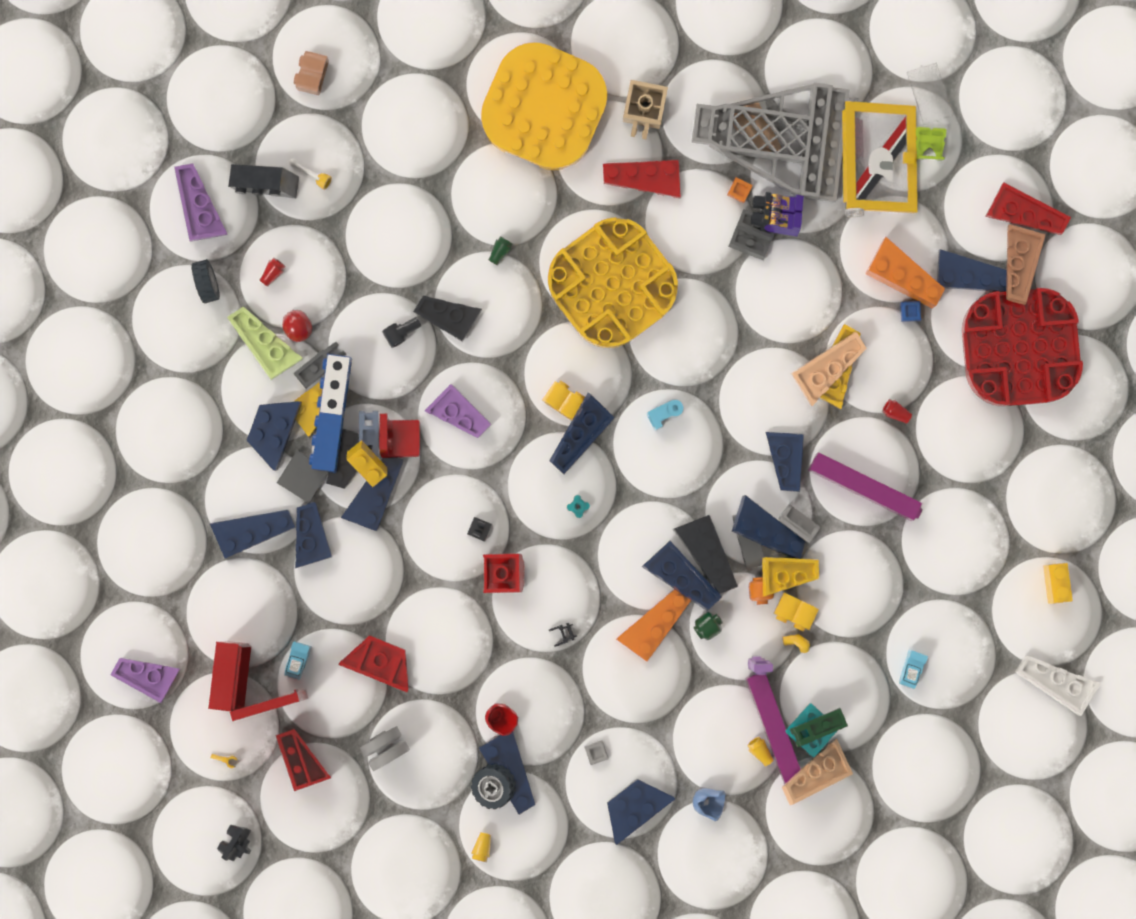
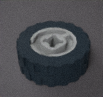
[191,259,220,304]
[471,764,516,810]

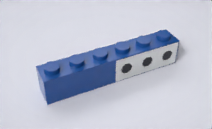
[309,354,352,473]

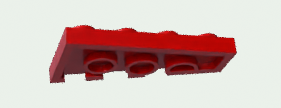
[603,160,681,199]
[985,182,1071,235]

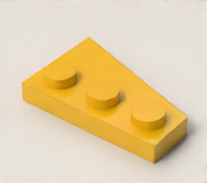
[762,557,819,596]

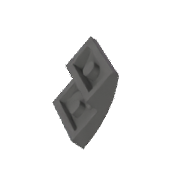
[728,209,775,261]

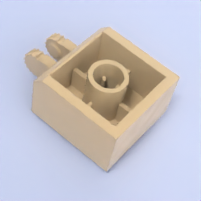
[623,80,668,140]

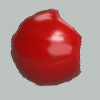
[282,309,312,342]
[485,703,519,736]

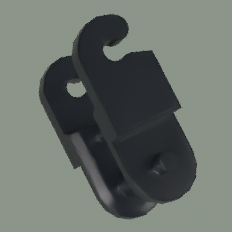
[548,623,577,647]

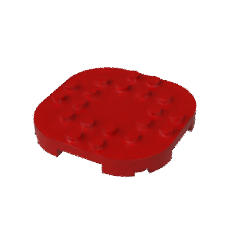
[962,288,1083,407]

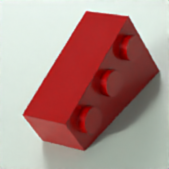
[275,729,331,791]

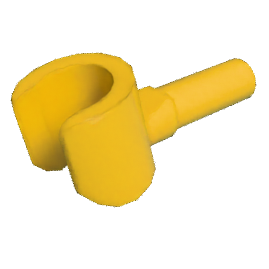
[210,754,237,768]

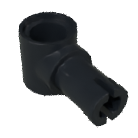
[382,317,421,348]

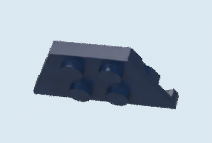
[247,401,302,471]
[607,779,675,845]

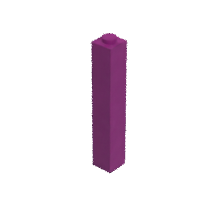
[808,452,923,521]
[745,674,801,785]

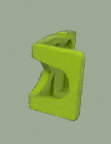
[916,127,947,161]

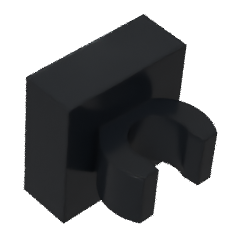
[467,517,492,542]

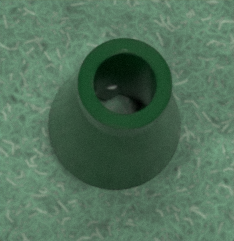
[488,236,513,266]

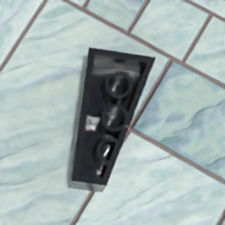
[672,515,738,594]

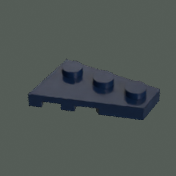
[295,502,333,569]

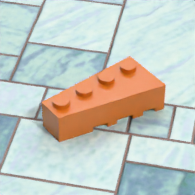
[865,237,945,309]

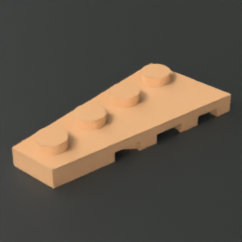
[791,332,867,406]
[782,738,853,805]

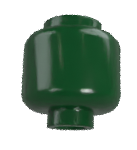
[693,612,723,641]

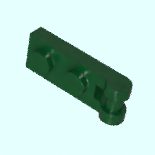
[790,708,848,747]

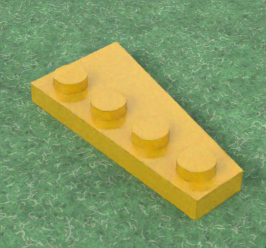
[820,324,861,410]

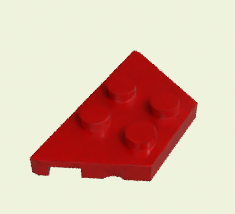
[338,635,409,692]

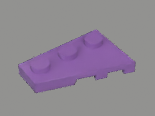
[424,384,492,438]
[110,658,181,703]

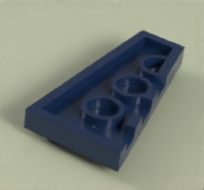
[937,249,1007,292]
[549,393,615,474]
[341,457,404,531]
[731,495,806,559]
[209,510,296,559]
[642,541,722,611]
[479,731,535,815]

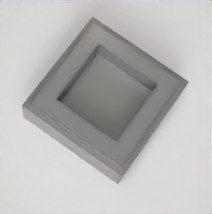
[584,740,609,765]

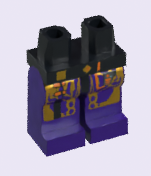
[750,192,804,237]

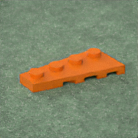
[616,589,691,661]

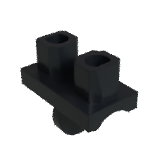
[217,825,251,861]

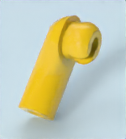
[782,634,810,653]

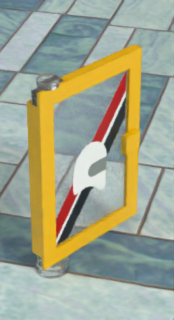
[842,97,918,217]

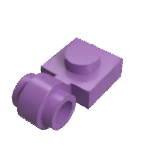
[748,656,773,675]

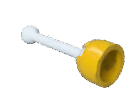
[289,159,332,190]

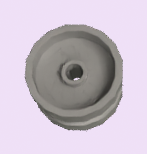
[360,726,410,771]

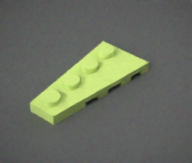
[227,307,303,380]

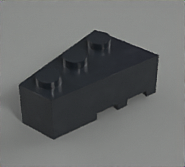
[228,164,299,199]

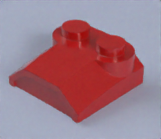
[483,554,525,593]

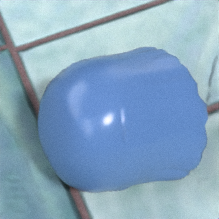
[693,788,726,821]

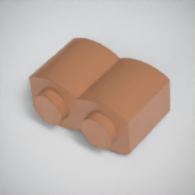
[293,51,329,96]

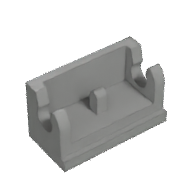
[777,504,820,543]

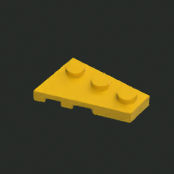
[293,382,322,438]

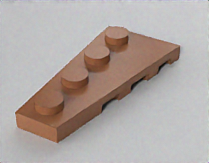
[1006,224,1046,305]

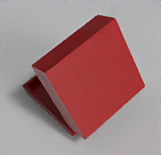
[208,641,308,721]

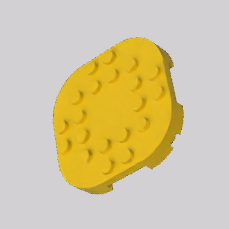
[481,42,607,170]
[548,217,678,348]

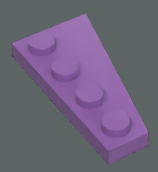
[174,163,227,242]

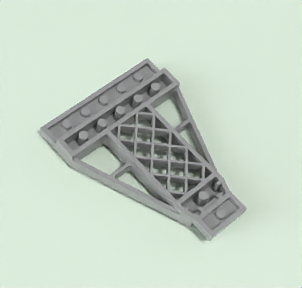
[691,82,850,203]

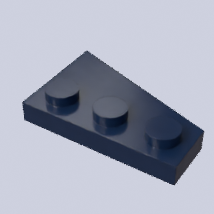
[765,432,804,492]

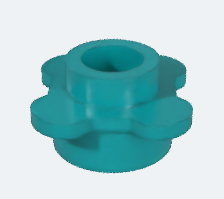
[567,495,590,518]

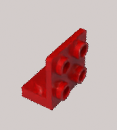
[379,413,420,458]

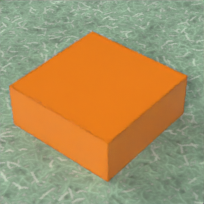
[727,177,753,203]

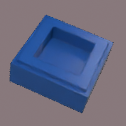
[900,301,921,322]

